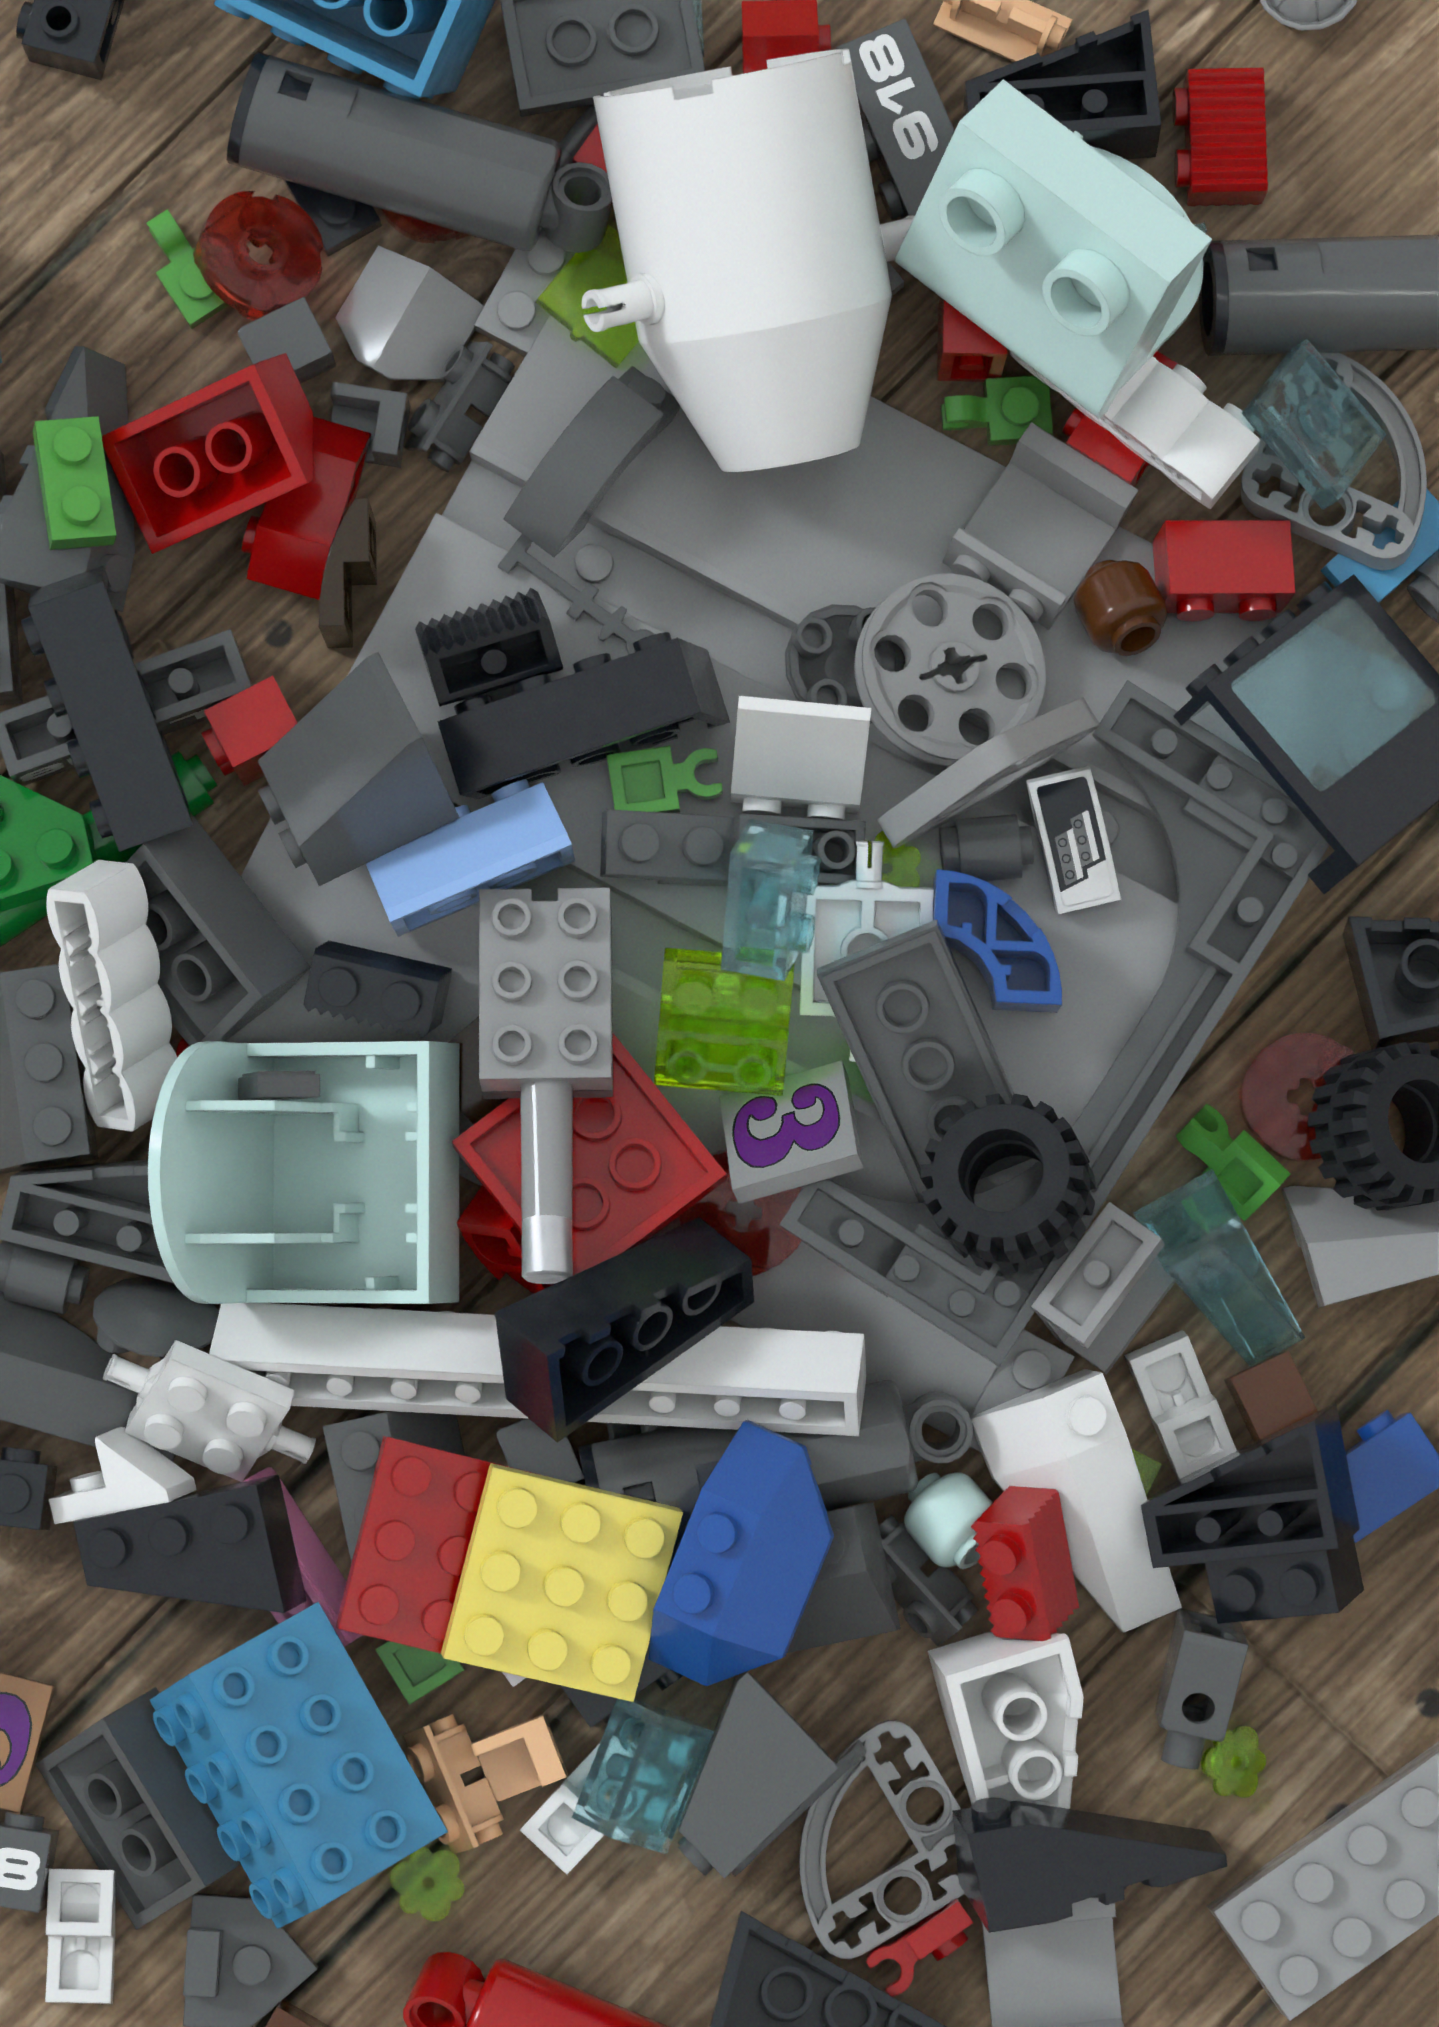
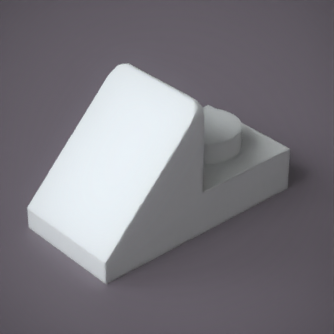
[49,1427,196,1524]

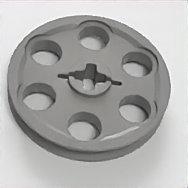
[854,573,1046,767]

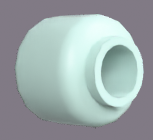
[904,1472,993,1569]

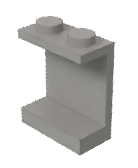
[943,422,1138,630]
[1031,1202,1183,1375]
[982,1897,1125,2027]

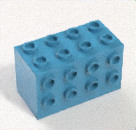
[214,0,495,99]
[150,1602,448,1929]

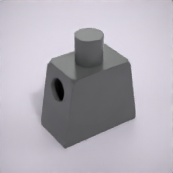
[1155,1608,1249,1769]

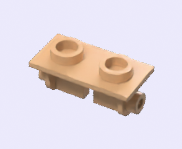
[933,0,1073,62]
[403,1714,504,1855]

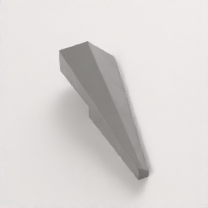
[1281,1186,1439,1308]

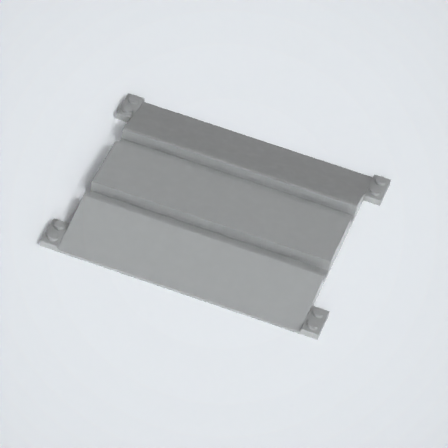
[225,227,1424,1453]

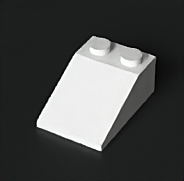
[730,696,871,820]

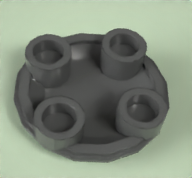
[785,604,905,724]
[93,1276,219,1360]

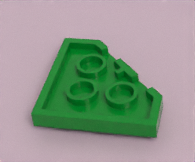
[0,775,97,913]

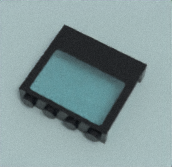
[1174,574,1439,894]

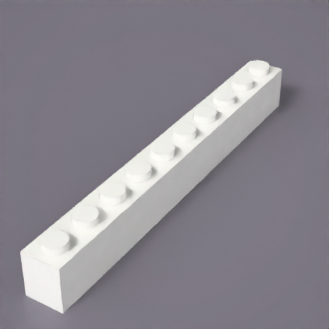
[209,1303,866,1436]

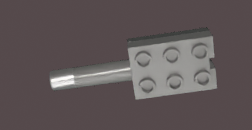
[479,888,613,1284]

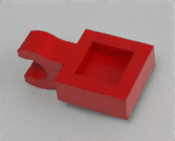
[865,1899,973,1997]

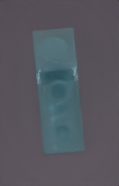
[1133,1169,1305,1367]

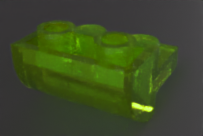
[654,948,795,1096]

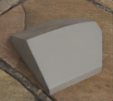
[335,245,484,382]

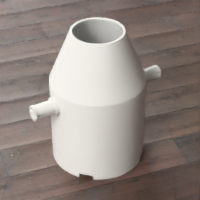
[582,49,915,472]

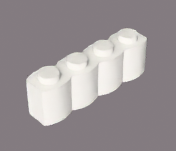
[1010,351,1260,509]
[46,860,177,1132]

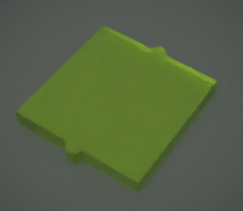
[535,225,639,368]

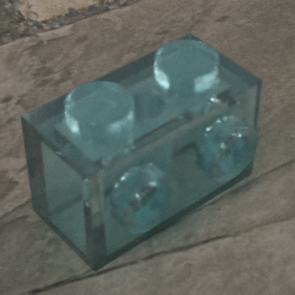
[721,819,821,981]
[571,1699,714,1854]

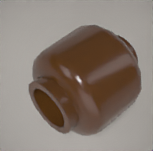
[1073,560,1168,656]

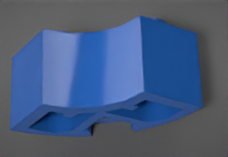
[933,869,1062,1013]

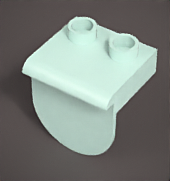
[895,79,1212,419]
[148,1041,459,1304]

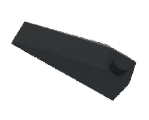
[952,1797,1227,1933]

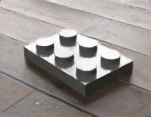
[500,0,705,117]

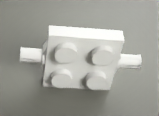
[799,841,934,1062]
[103,1340,316,1482]

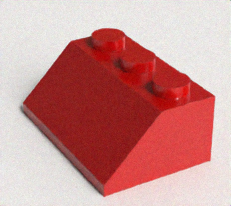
[102,353,313,554]

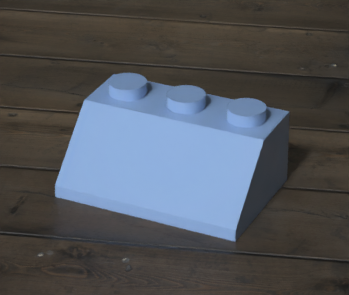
[366,779,575,937]

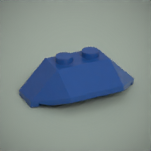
[648,1420,834,1686]

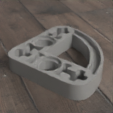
[1241,352,1427,571]
[877,697,1100,848]
[799,1720,965,1959]

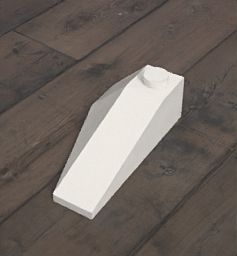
[970,1369,1182,1633]
[928,1632,1084,1809]

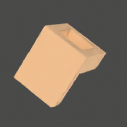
[470,1714,568,1801]

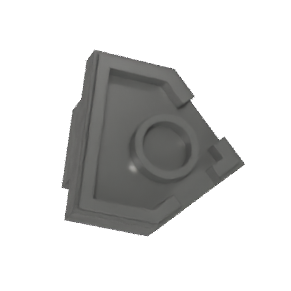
[183,1893,319,2027]

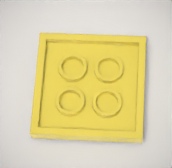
[441,1463,683,1702]

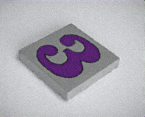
[719,1060,864,1204]

